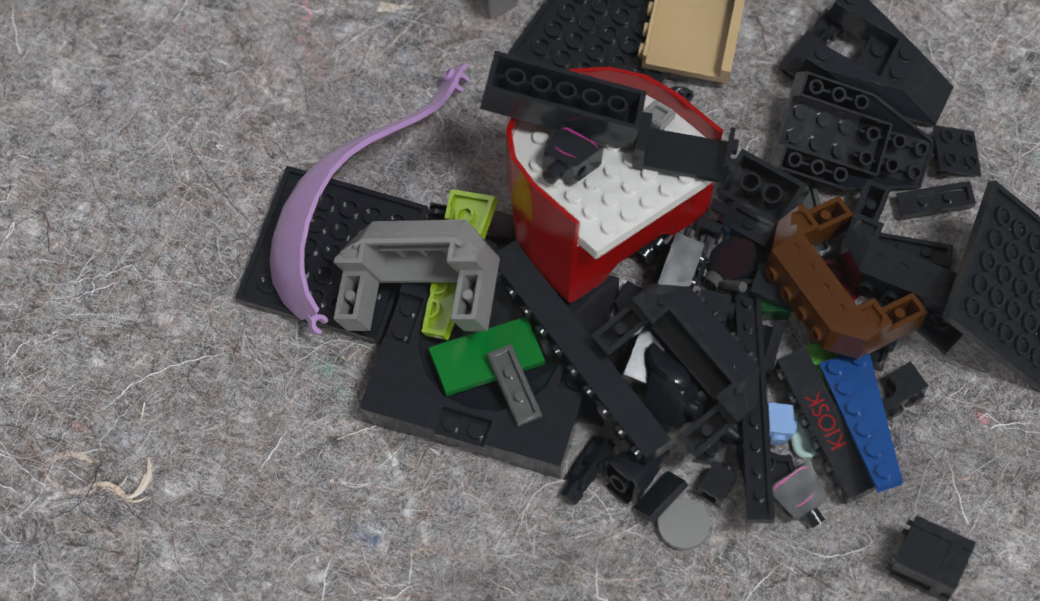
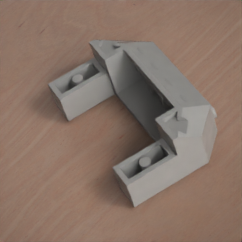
[334,220,500,331]

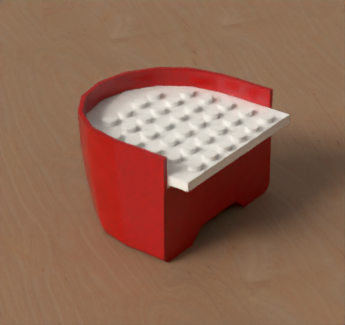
[506,67,723,303]

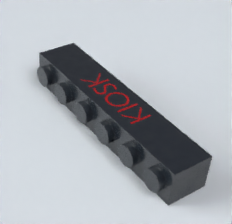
[774,347,875,504]

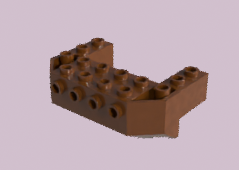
[764,196,928,359]

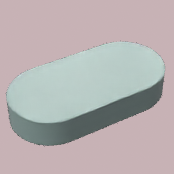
[790,409,817,460]

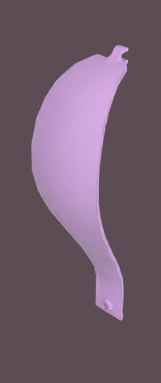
[270,62,470,335]

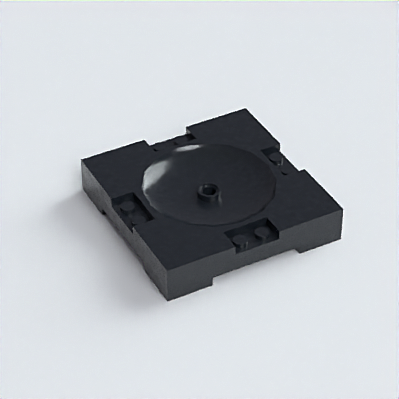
[359,240,620,479]

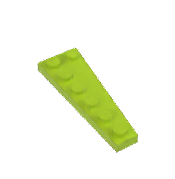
[422,189,498,340]

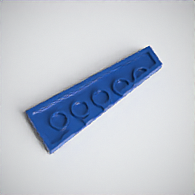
[819,353,903,493]

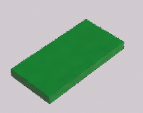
[429,317,545,396]

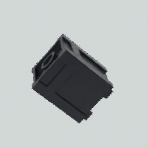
[886,515,977,601]

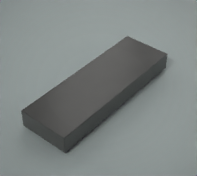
[486,344,542,427]

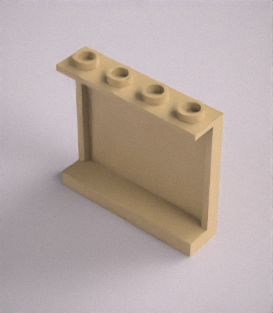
[638,0,745,84]

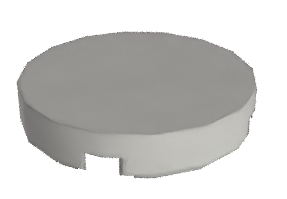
[657,498,711,551]

